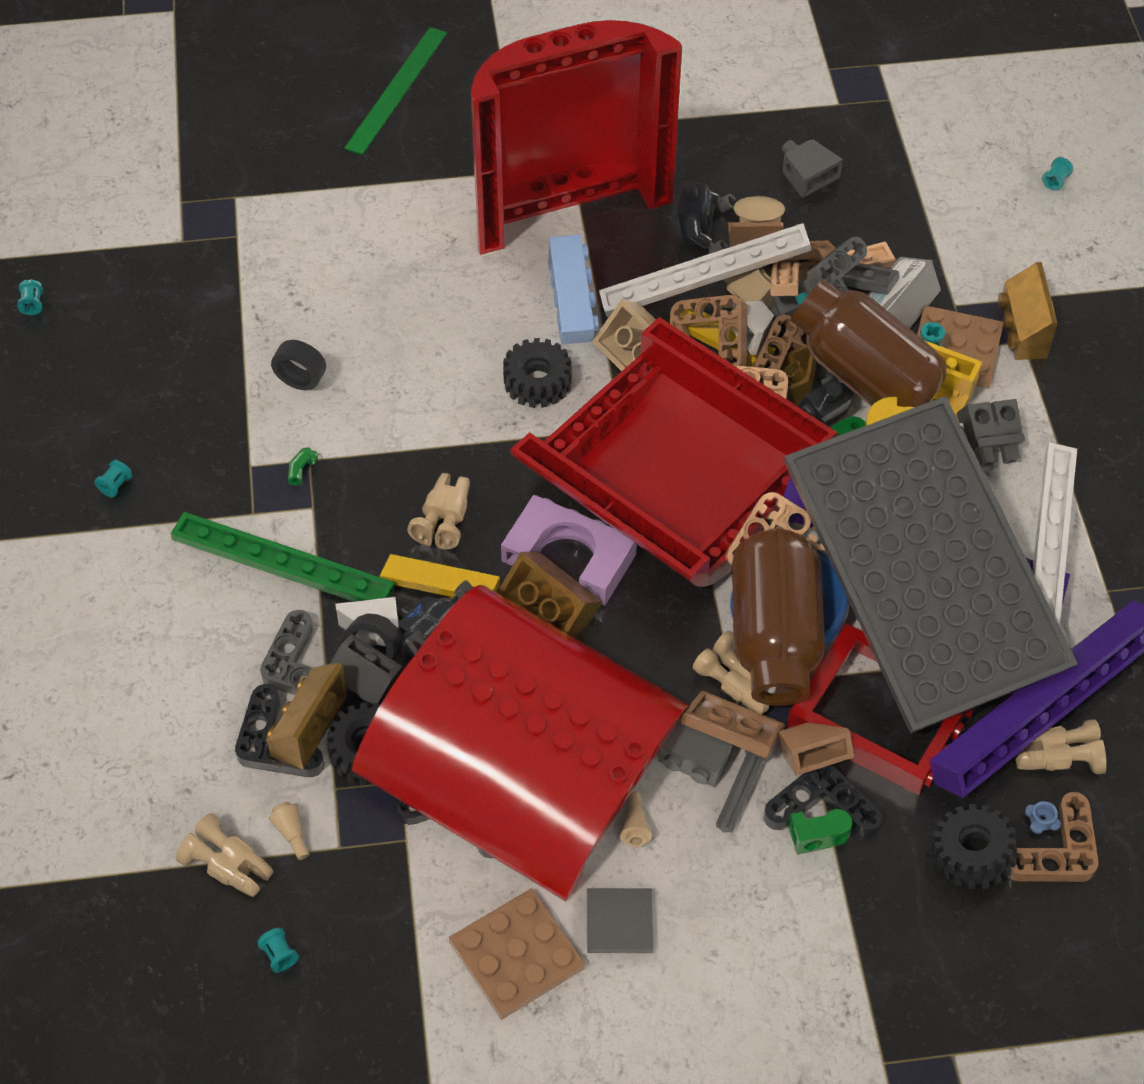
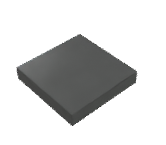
[587,888,653,953]

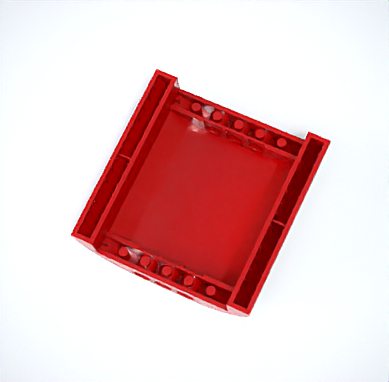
[471,20,682,255]
[510,317,837,587]
[351,585,690,902]

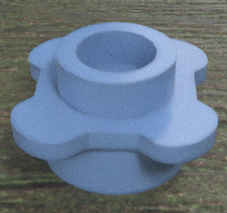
[1025,801,1061,834]

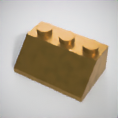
[998,262,1057,360]
[497,551,603,638]
[266,663,347,770]

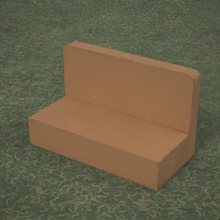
[728,222,784,247]

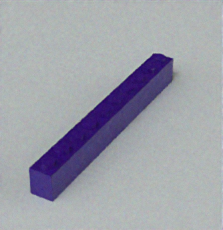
[930,601,1144,798]

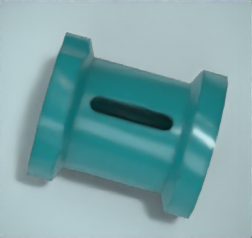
[1042,157,1074,190]
[17,279,43,315]
[920,322,945,346]
[95,460,132,497]
[257,928,299,973]

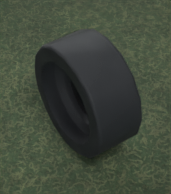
[271,339,327,391]
[340,613,402,661]

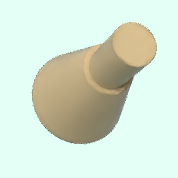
[620,791,652,847]
[269,802,310,860]

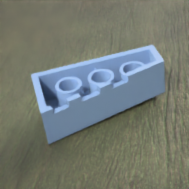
[548,234,599,345]

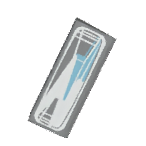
[868,257,941,329]

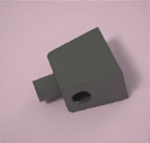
[782,140,843,198]

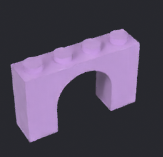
[501,495,637,606]

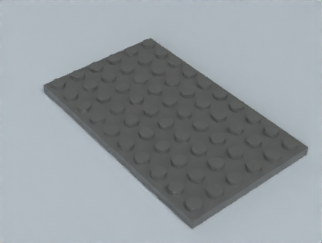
[783,396,1078,734]

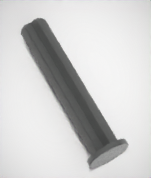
[716,750,769,833]

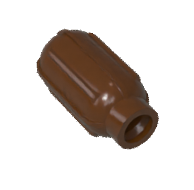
[790,278,946,407]
[732,527,825,706]

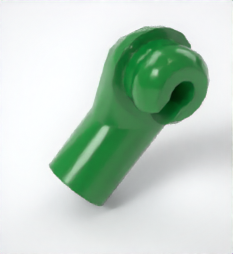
[288,447,318,485]

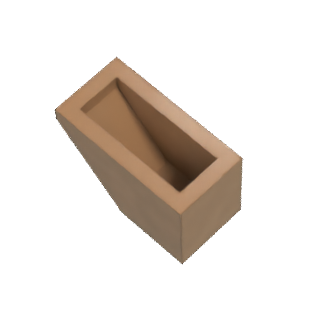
[779,723,854,776]

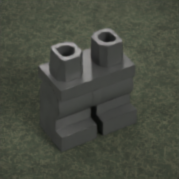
[957,399,1025,467]

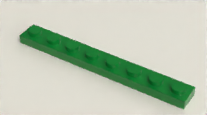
[170,512,395,602]

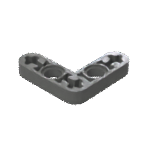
[808,237,867,292]
[260,609,313,695]

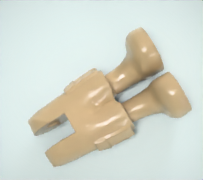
[407,473,470,550]
[693,631,769,714]
[1015,719,1106,774]
[176,813,274,897]

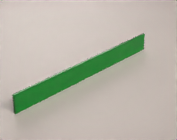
[345,27,447,155]

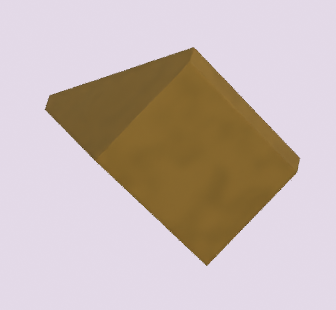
[772,344,817,406]

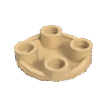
[734,196,785,223]

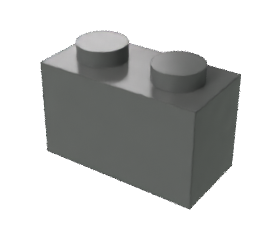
[330,634,402,704]
[659,720,732,788]

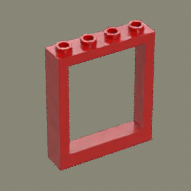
[787,623,976,795]

